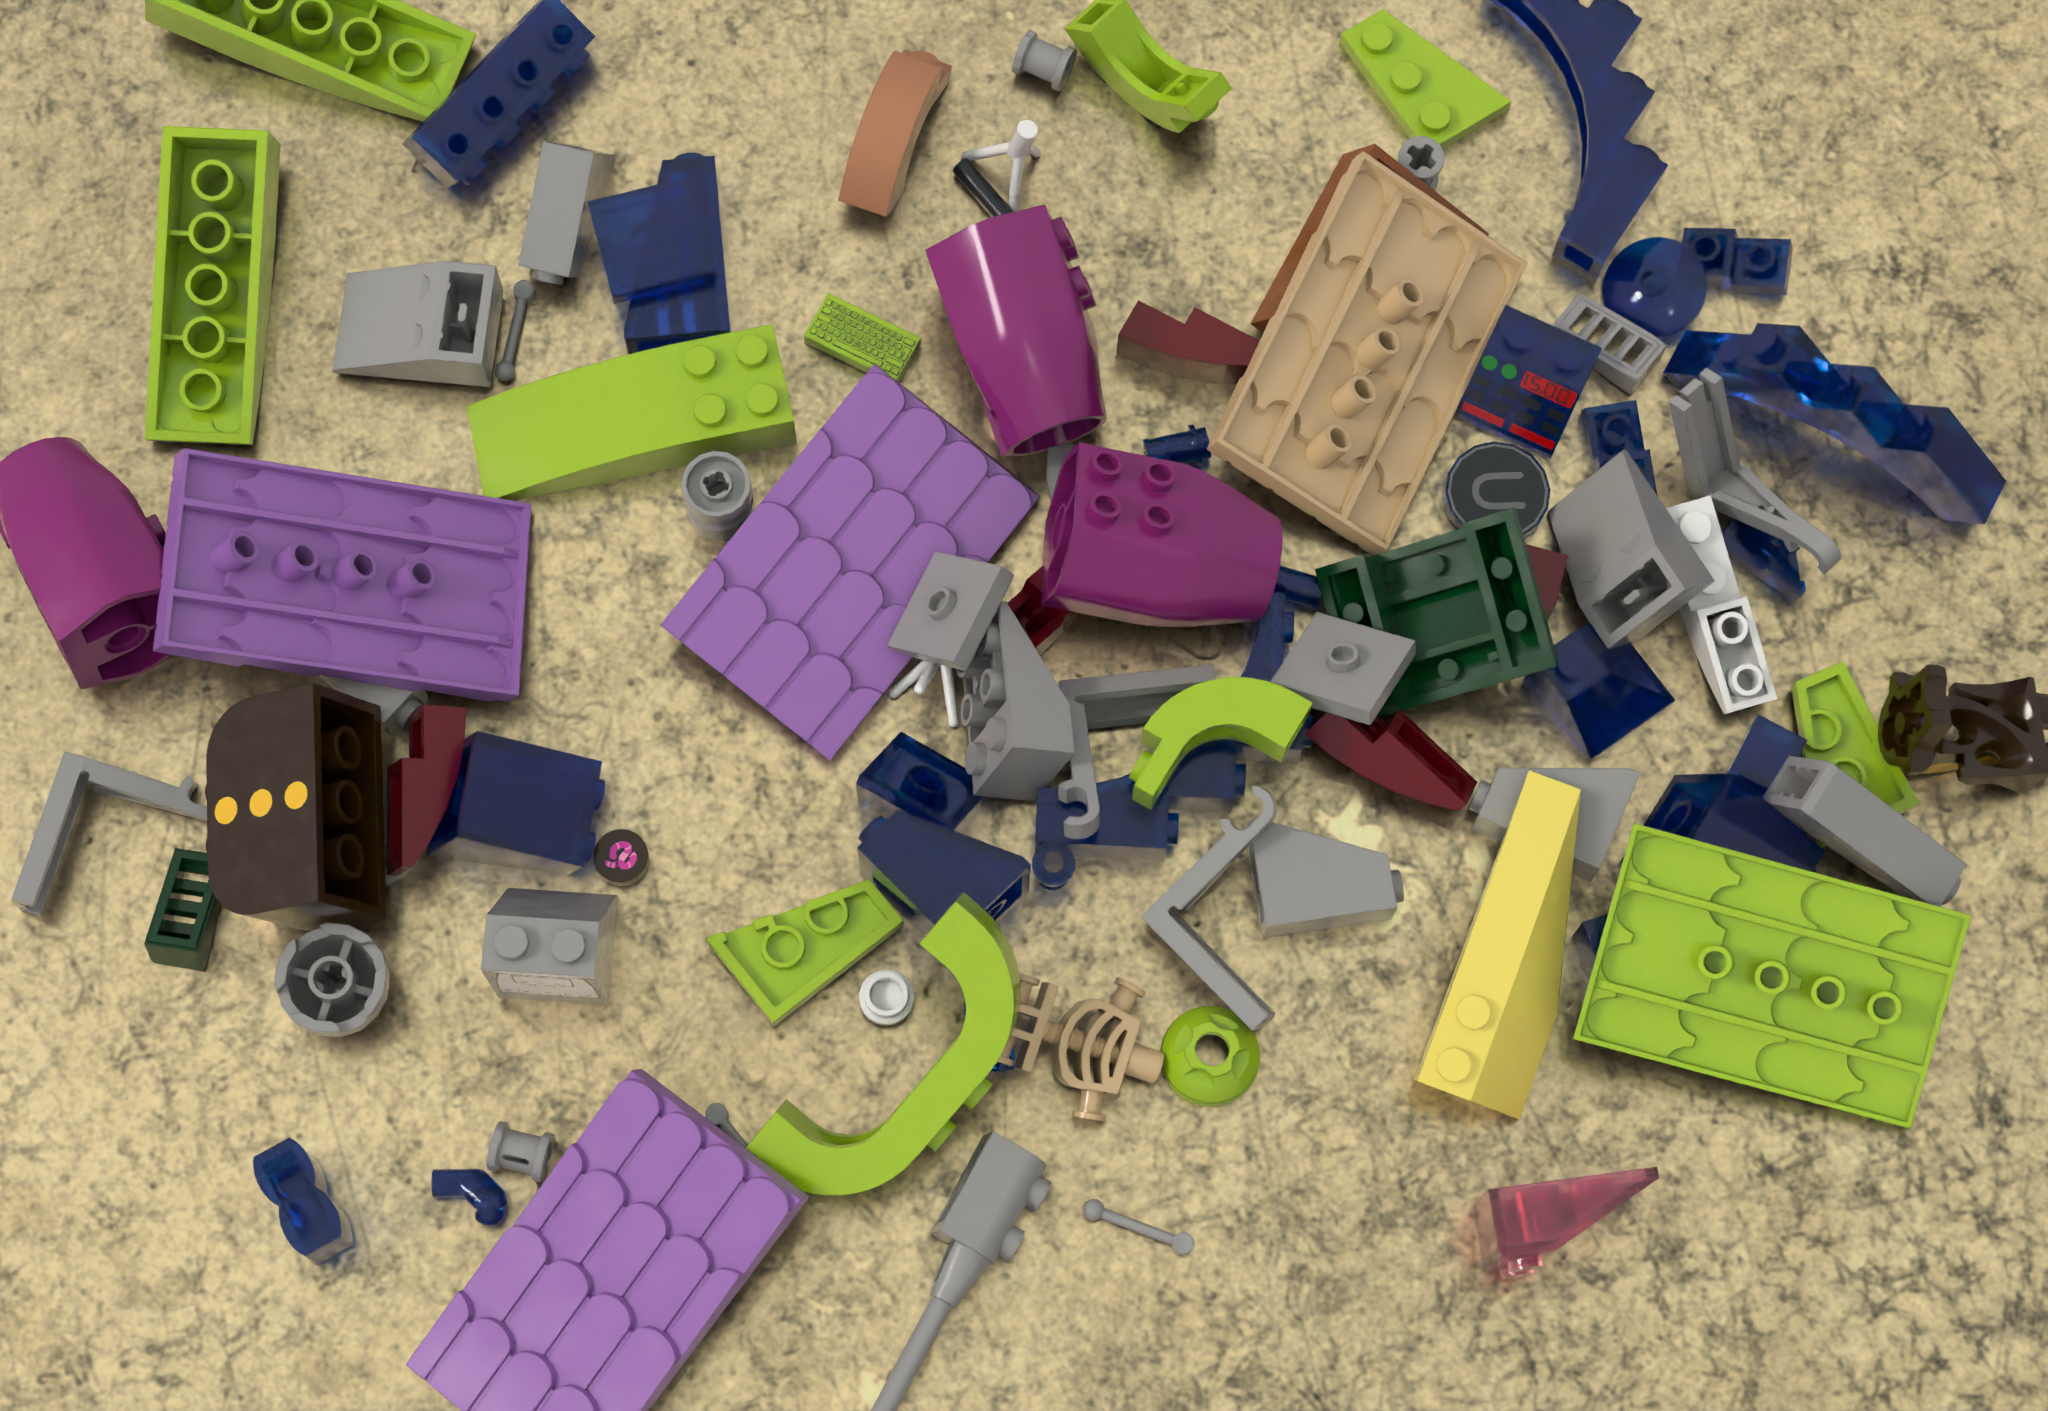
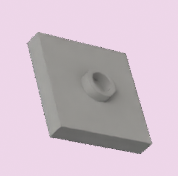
[887,551,1014,671]
[1270,612,1416,725]

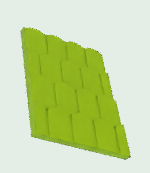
[1573,823,1971,1129]

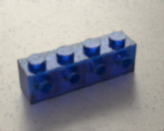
[402,0,596,188]

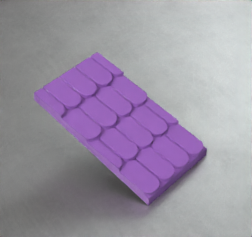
[661,363,1040,760]
[153,448,531,702]
[405,1069,809,1411]

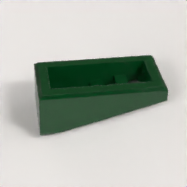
[144,848,221,970]

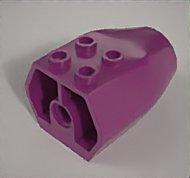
[925,205,1107,457]
[0,437,171,690]
[1041,442,1283,627]

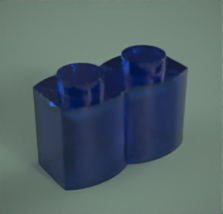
[253,1137,353,1265]

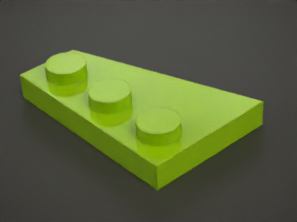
[1339,9,1512,149]
[1791,661,1919,851]
[706,879,904,1027]

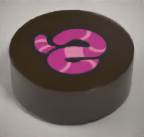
[593,829,650,887]

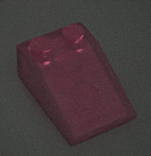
[1473,1167,1659,1279]

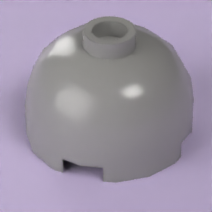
[274,923,390,1037]

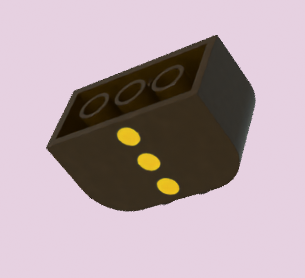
[205,683,387,932]

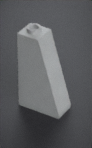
[1760,756,1967,907]

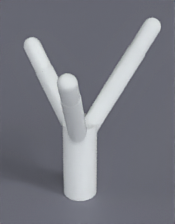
[961,119,1041,212]
[889,660,959,728]

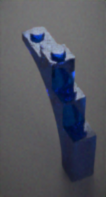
[1489,0,1668,281]
[1663,323,2006,525]
[1034,593,1313,862]

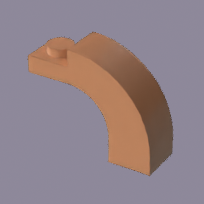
[838,50,952,217]

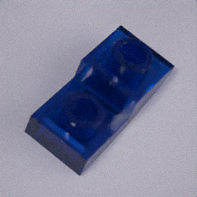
[1677,228,1793,295]
[1581,400,1658,496]

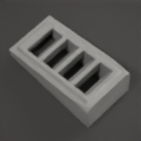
[1547,293,1667,395]

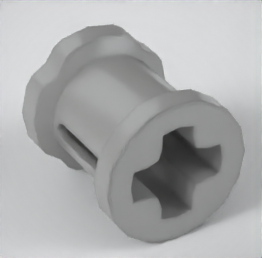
[1012,30,1077,92]
[1398,136,1445,191]
[486,1121,555,1183]

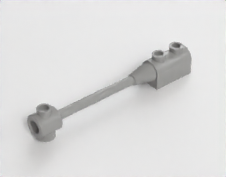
[871,1131,1051,1411]

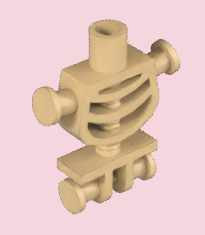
[997,973,1164,1121]

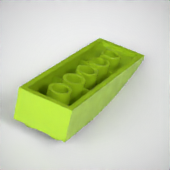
[145,0,476,125]
[145,126,281,446]
[467,324,797,501]

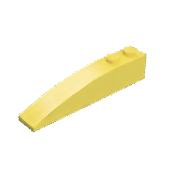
[1414,770,1581,1119]

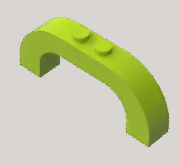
[745,892,1021,1196]

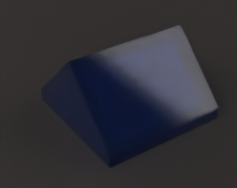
[856,732,987,856]

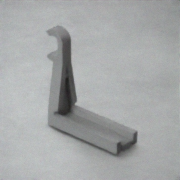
[1669,367,1841,575]
[1058,664,1216,839]
[12,751,207,916]
[1141,785,1277,1031]

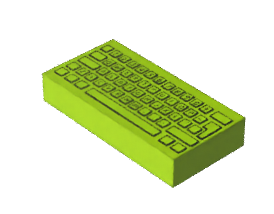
[804,293,921,382]

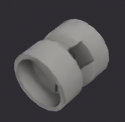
[681,451,755,541]

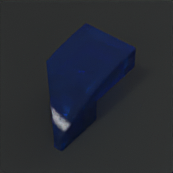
[1721,518,1806,600]

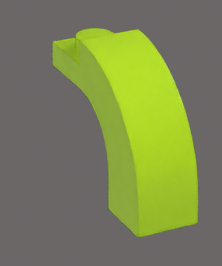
[1064,0,1232,133]
[1129,677,1313,810]

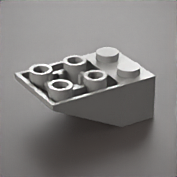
[332,261,504,387]
[1547,450,1715,649]
[956,601,1075,801]

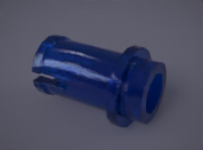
[1142,424,1211,466]
[1272,565,1321,610]
[1032,842,1075,891]

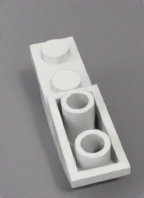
[1666,495,1778,714]

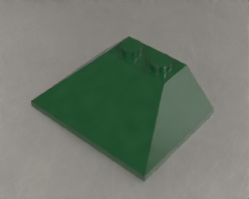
[1315,508,1559,718]

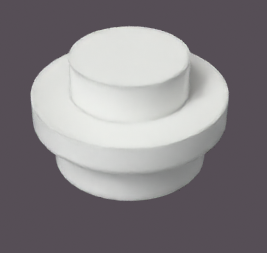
[859,970,914,1025]

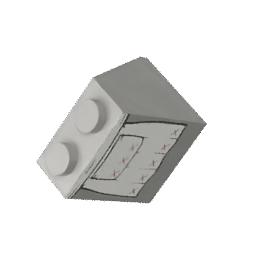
[481,888,618,1004]

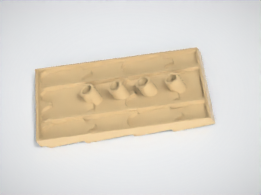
[1207,151,1527,554]

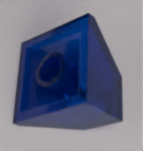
[1524,624,1675,762]

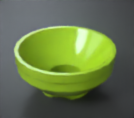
[1160,1006,1260,1107]

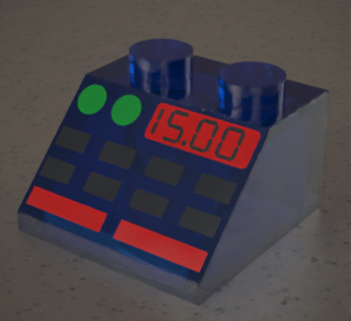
[1455,305,1602,459]

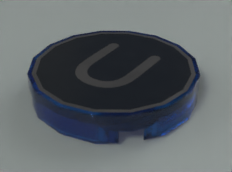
[1443,441,1551,539]

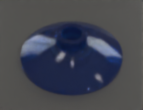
[1603,237,1708,339]

